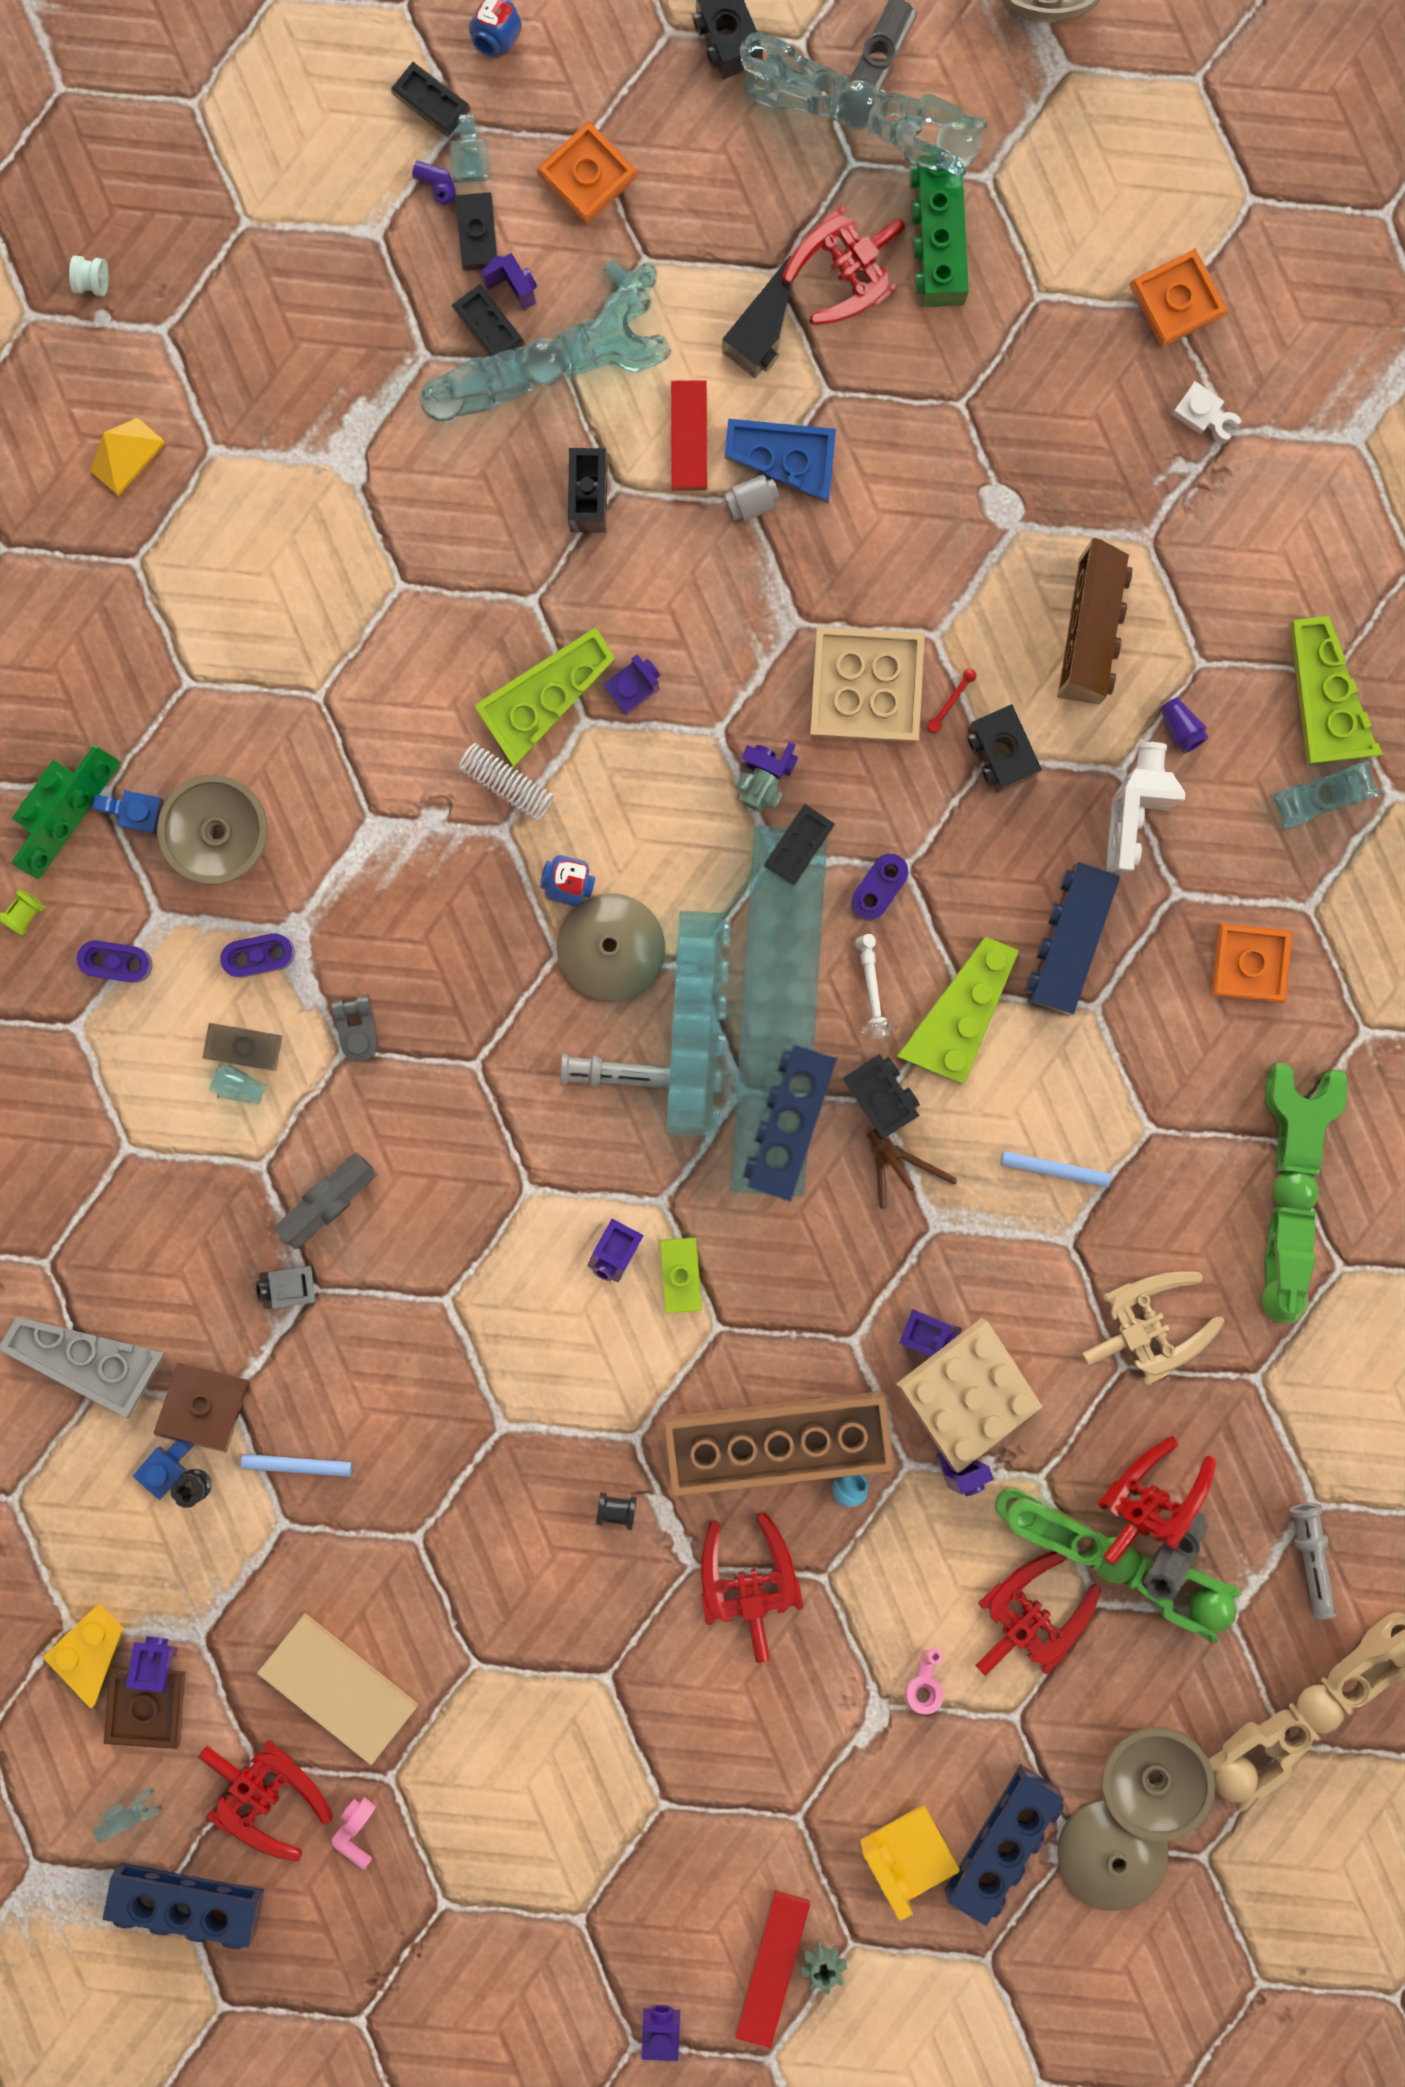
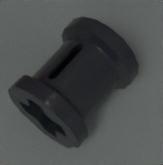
[171,1469,212,1508]
[596,1492,637,1530]

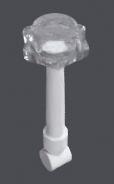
[856,934,897,1040]

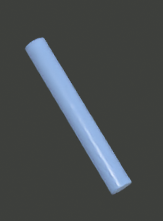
[1001,1151,1111,1188]
[241,1454,352,1477]

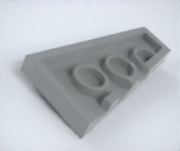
[0,1317,166,1418]

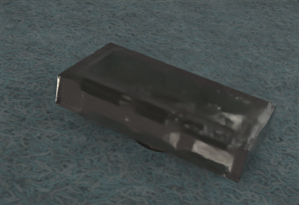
[202,1023,283,1071]

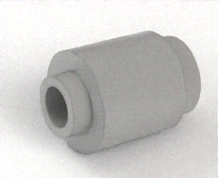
[725,474,780,521]

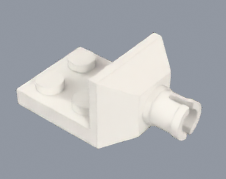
[1105,742,1185,877]

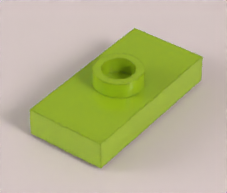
[660,1237,702,1313]

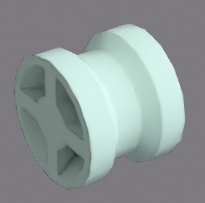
[69,256,109,296]

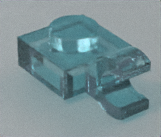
[450,114,490,183]
[92,1787,162,1844]

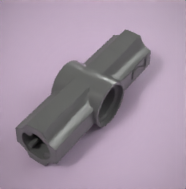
[840,0,918,116]
[274,1152,378,1249]
[1144,1512,1208,1601]

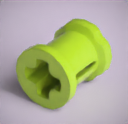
[0,888,46,936]

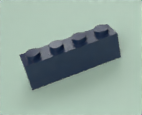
[1024,862,1120,1016]

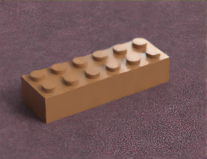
[664,1391,894,1497]

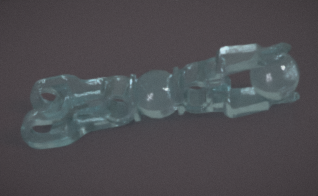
[740,33,987,176]
[419,285,672,423]

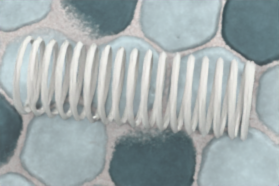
[458,742,554,821]

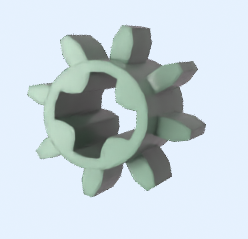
[735,768,783,813]
[801,1941,847,1995]

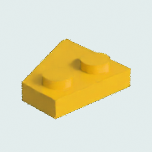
[43,1603,125,1709]

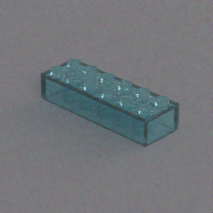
[666,911,731,1136]

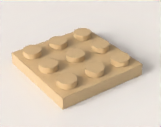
[810,627,925,743]
[896,1318,1043,1473]

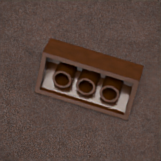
[1057,538,1133,704]

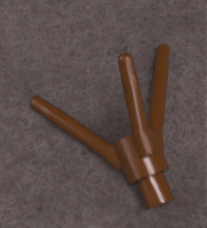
[866,1129,957,1209]

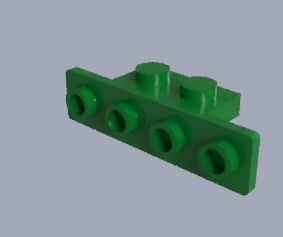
[11,745,121,879]

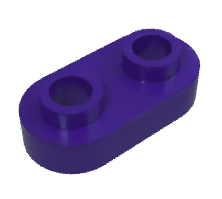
[851,854,909,921]
[220,933,295,978]
[77,940,153,983]

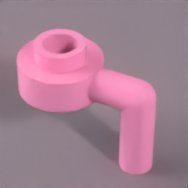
[904,1649,943,1714]
[331,1797,376,1870]

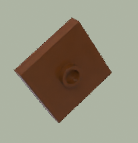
[154,1363,249,1453]
[104,1667,185,1749]

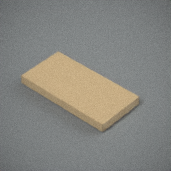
[257,1613,418,1765]

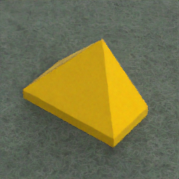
[90,418,166,496]

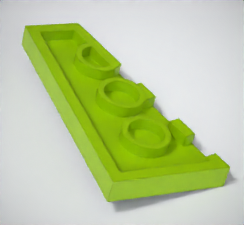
[1289,616,1383,765]
[474,627,615,767]
[896,937,1019,1085]

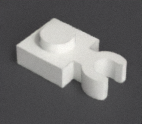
[1172,381,1241,444]

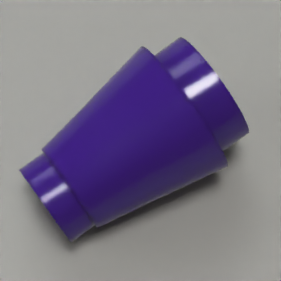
[1160,697,1209,754]

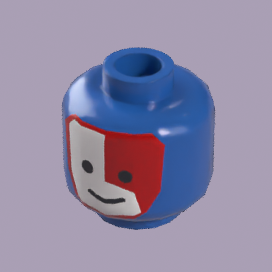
[469,0,522,57]
[540,855,595,906]

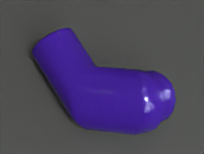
[412,160,456,205]

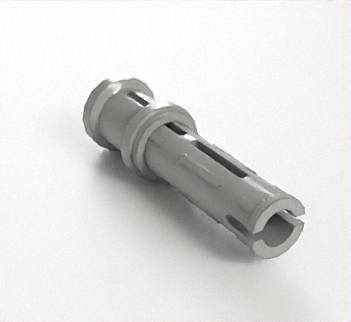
[560,1053,671,1090]
[1289,1503,1337,1620]

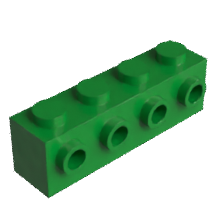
[909,149,969,307]

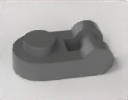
[332,994,379,1062]

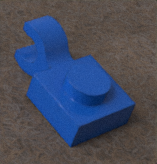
[92,790,163,834]
[133,1441,194,1500]

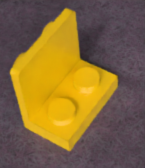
[860,1805,959,1921]

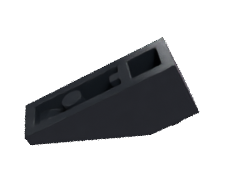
[722,256,793,378]

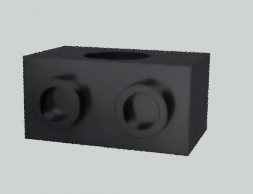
[692,0,763,80]
[568,448,608,533]
[966,704,1042,793]

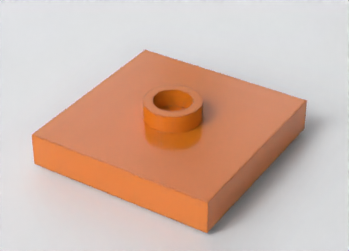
[536,121,638,225]
[1129,248,1228,348]
[1210,923,1293,1003]

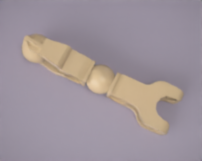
[1208,1612,1405,1812]

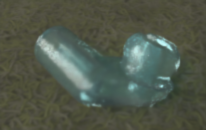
[603,258,657,293]

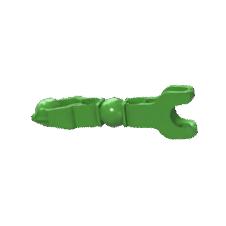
[1261,1062,1347,1324]
[995,1487,1242,1643]

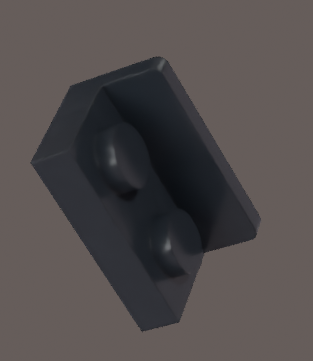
[842,1054,920,1139]

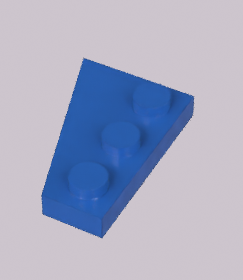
[725,419,836,504]

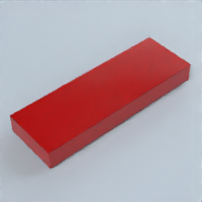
[671,380,707,491]

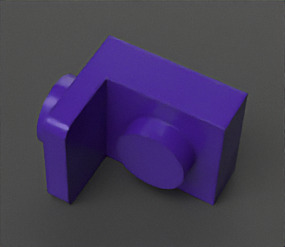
[603,655,661,716]
[740,742,799,782]
[587,1219,644,1282]
[899,1309,962,1357]
[126,1636,178,1693]
[641,2005,680,2061]

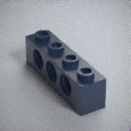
[743,1044,837,1202]
[944,1764,1064,1926]
[102,1863,264,1949]

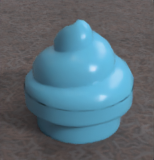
[832,1475,869,1507]

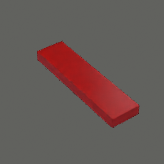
[735,1890,810,2048]

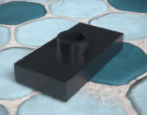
[391,61,470,138]
[456,192,498,271]
[452,284,525,366]
[763,804,835,887]

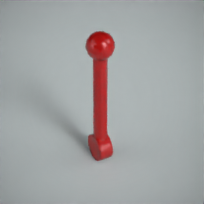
[927,669,977,733]

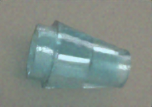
[209,1064,267,1105]

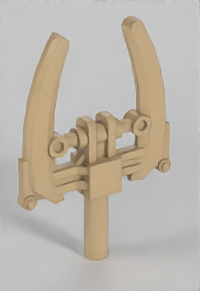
[1081,1272,1225,1385]

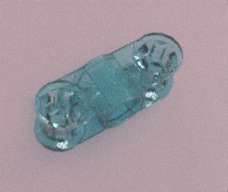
[1269,760,1382,830]

